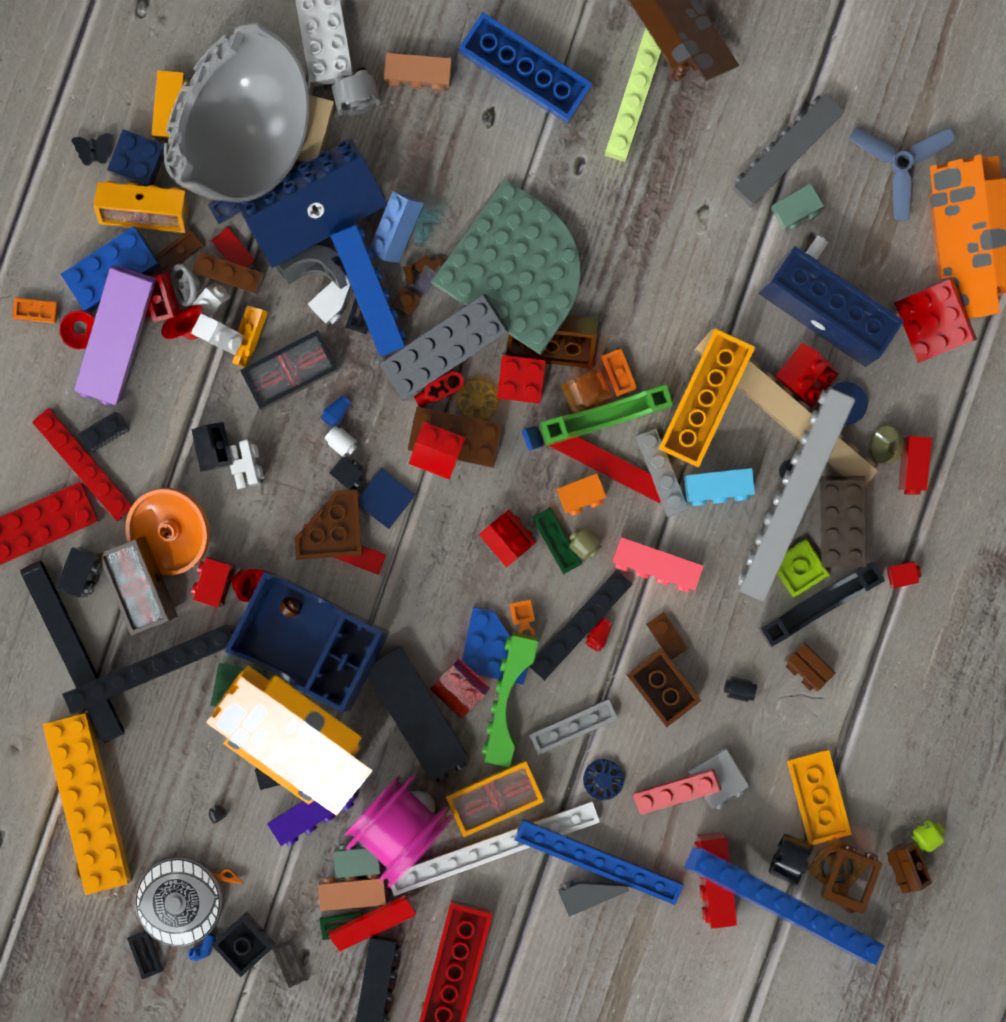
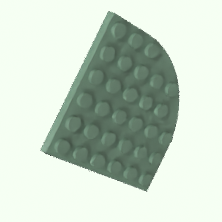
[431,179,580,355]

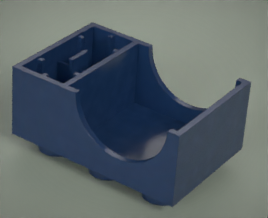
[224,572,390,712]

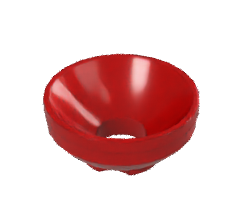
[59,310,95,350]

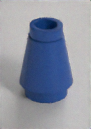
[320,395,352,428]

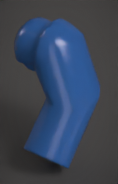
[187,934,216,961]

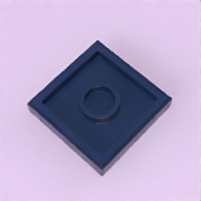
[358,468,416,529]

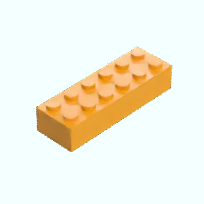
[659,328,755,467]

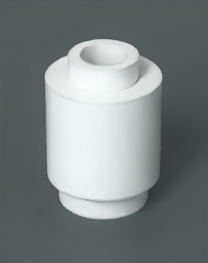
[324,426,357,457]

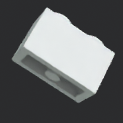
[191,314,244,355]

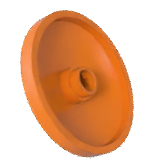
[125,488,210,575]

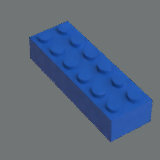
[459,12,593,124]

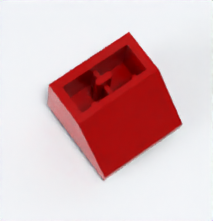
[775,342,839,408]

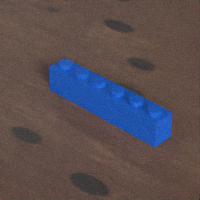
[330,223,406,357]

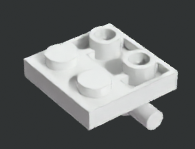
[229,440,264,489]

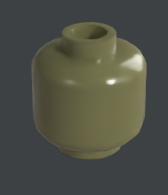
[569,527,602,559]

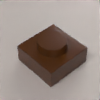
[392,286,421,317]

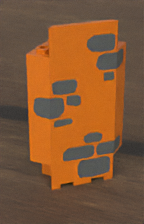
[928,154,1006,319]

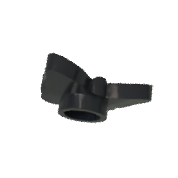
[71,133,113,166]

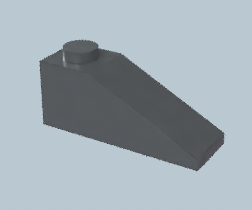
[558,880,629,917]

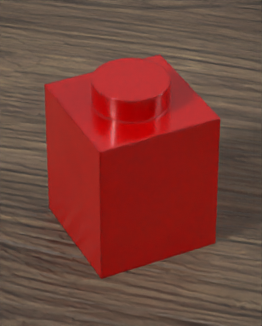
[886,561,921,588]

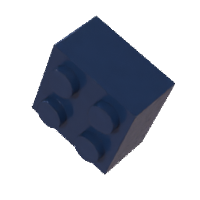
[107,129,164,187]

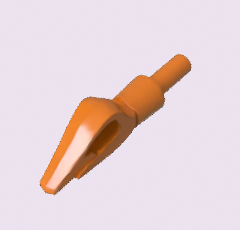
[212,869,244,885]

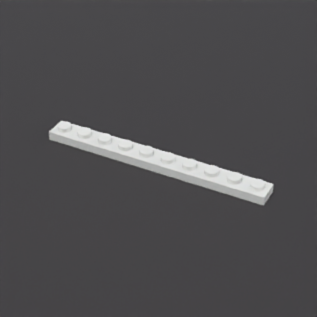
[391,801,600,896]

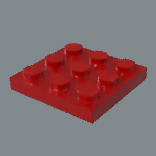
[894,278,977,363]

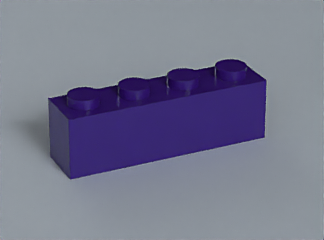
[267,794,357,846]

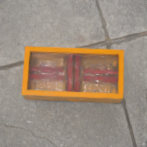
[93,181,189,233]
[446,759,544,837]

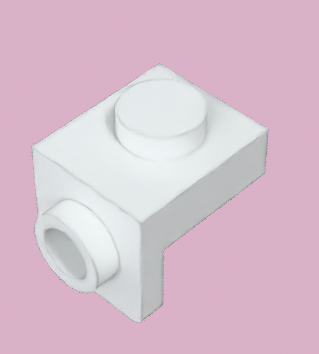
[192,282,231,318]

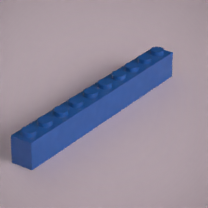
[684,847,885,965]

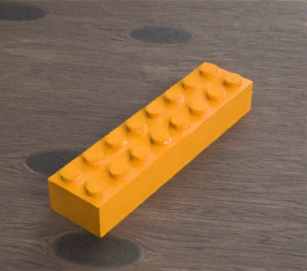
[42,712,132,895]

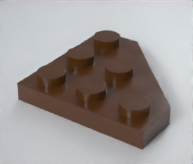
[295,490,362,560]

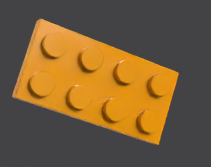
[786,749,852,845]

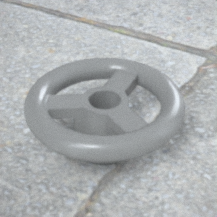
[170,263,200,307]

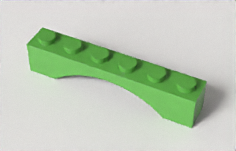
[539,384,673,446]
[481,632,539,768]

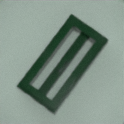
[319,911,363,940]

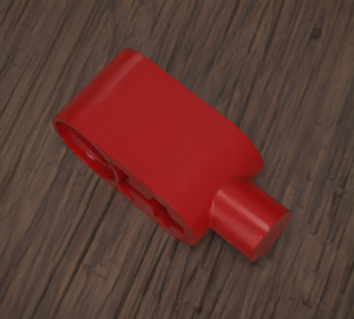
[414,371,464,408]

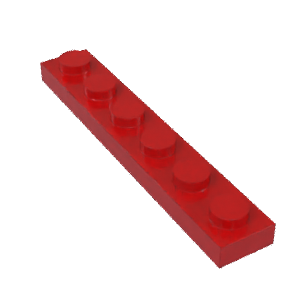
[32,408,132,521]

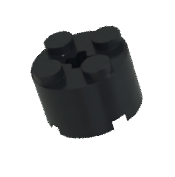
[769,833,814,885]

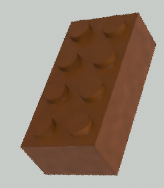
[407,407,502,468]

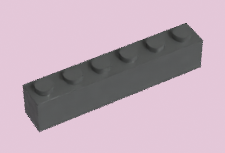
[732,93,845,207]

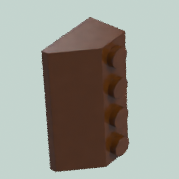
[507,315,598,368]

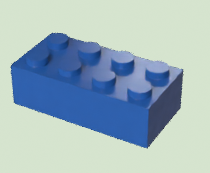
[61,226,161,313]

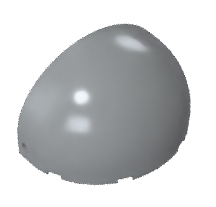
[164,24,309,202]

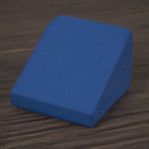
[522,426,544,451]

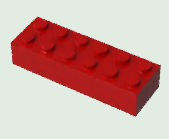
[419,899,493,1022]

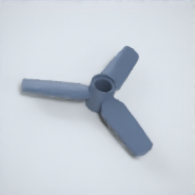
[849,128,955,221]

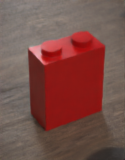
[898,436,932,495]

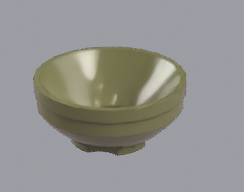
[870,425,904,465]

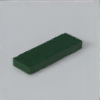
[532,507,582,575]

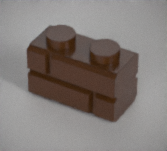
[784,642,836,692]
[887,842,932,894]

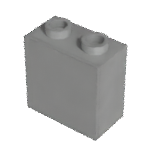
[687,747,749,809]

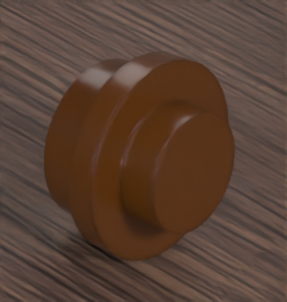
[280,597,301,618]

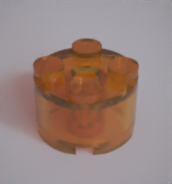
[560,368,612,414]

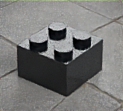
[55,547,103,598]
[211,911,276,978]

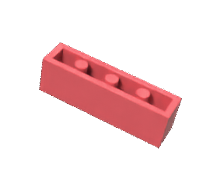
[612,537,704,593]

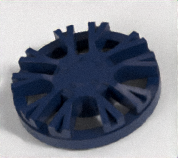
[583,759,624,800]

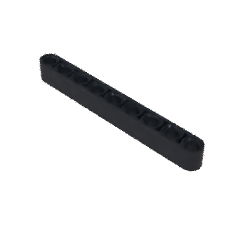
[20,560,125,744]

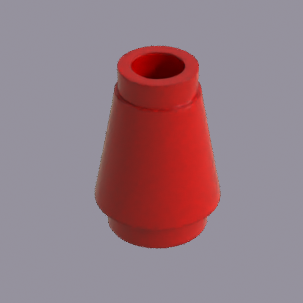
[585,618,613,652]

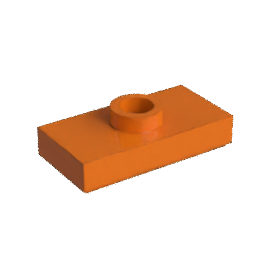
[12,297,59,324]

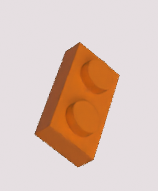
[601,348,637,397]

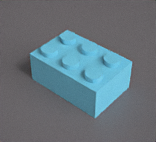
[683,468,755,506]

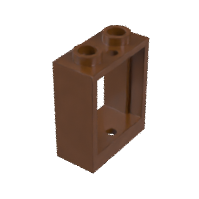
[820,844,883,914]

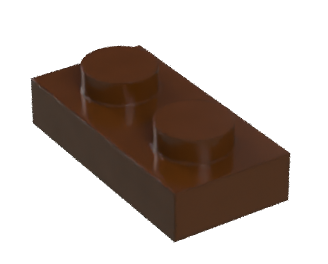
[646,612,689,660]

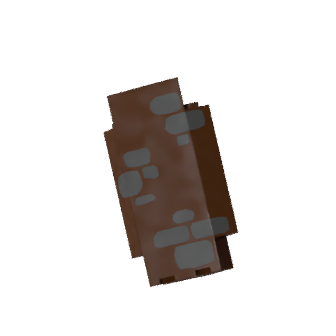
[628,0,739,82]

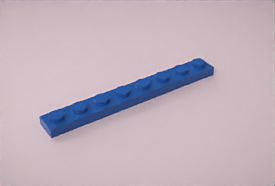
[514,819,684,905]

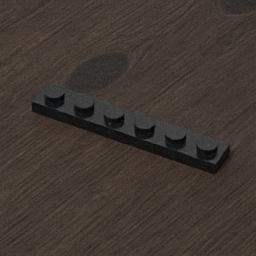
[529,570,633,681]

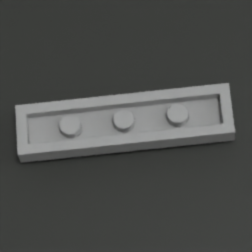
[635,429,688,518]
[529,699,618,755]

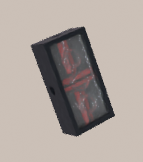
[240,330,339,411]

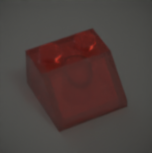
[430,658,490,719]

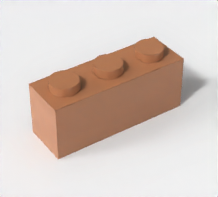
[384,53,452,91]
[318,874,387,911]

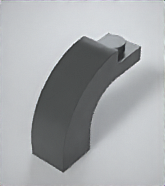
[275,245,347,290]

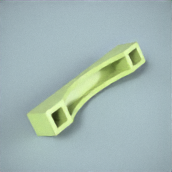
[605,28,661,162]

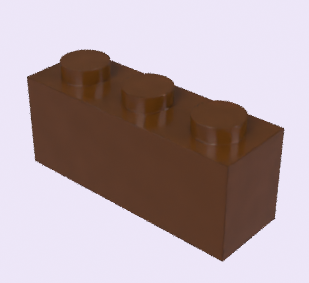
[193,252,265,294]

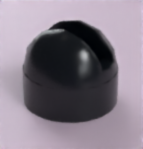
[208,805,228,824]

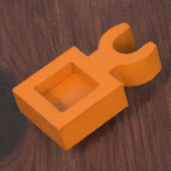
[509,599,535,636]

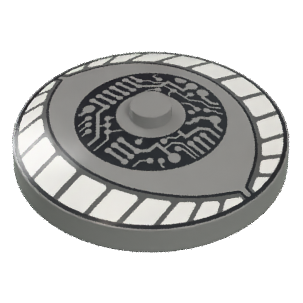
[135,857,223,946]

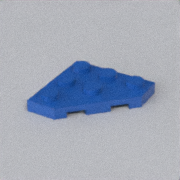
[460,607,527,685]

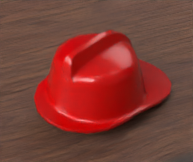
[161,305,203,340]
[230,568,271,603]

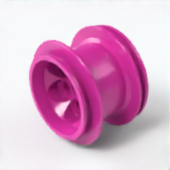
[344,775,454,887]

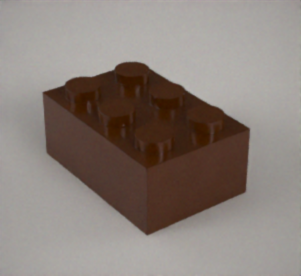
[626,648,702,727]

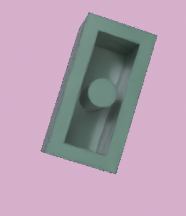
[771,183,824,231]
[334,843,381,878]

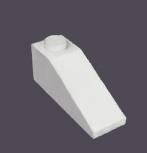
[308,275,351,325]

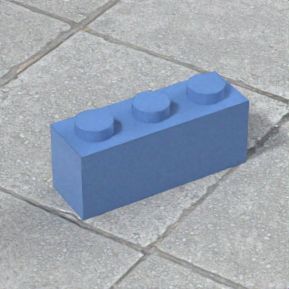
[370,191,424,263]

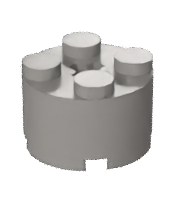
[331,70,380,116]

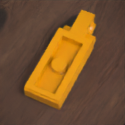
[232,305,268,368]

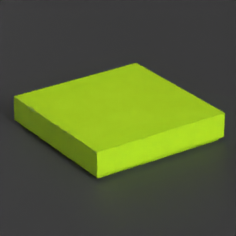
[777,538,830,598]

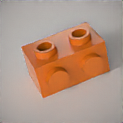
[556,473,607,516]

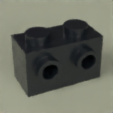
[191,422,233,472]

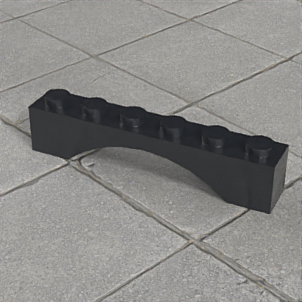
[758,562,885,647]

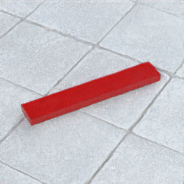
[543,437,661,503]

